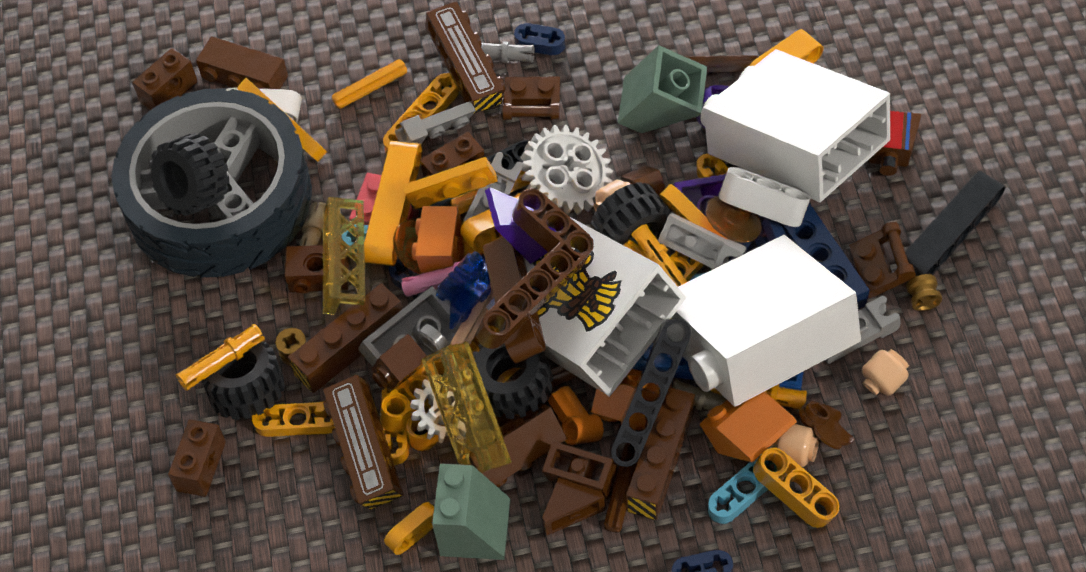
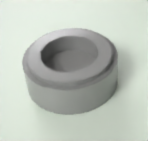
[418,324,448,354]

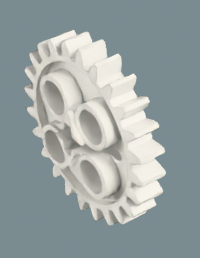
[520,125,613,215]

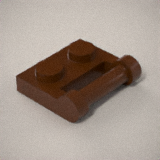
[503,76,561,120]
[849,222,916,299]

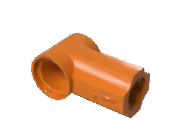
[548,386,604,445]

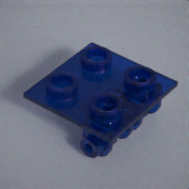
[436,251,491,330]

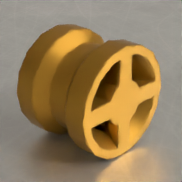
[906,274,942,311]
[275,328,306,366]

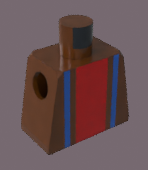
[868,111,921,176]

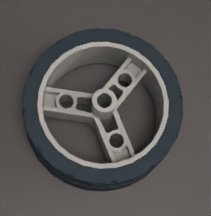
[111,88,312,278]

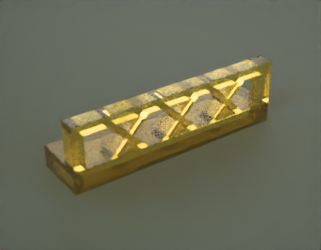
[323,197,365,314]
[421,342,512,473]

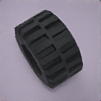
[149,133,229,216]
[590,182,671,248]
[201,341,285,420]
[468,343,553,419]

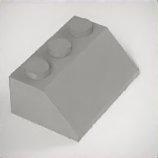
[358,286,462,367]

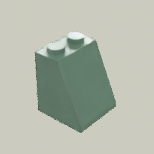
[618,45,707,133]
[432,464,510,560]

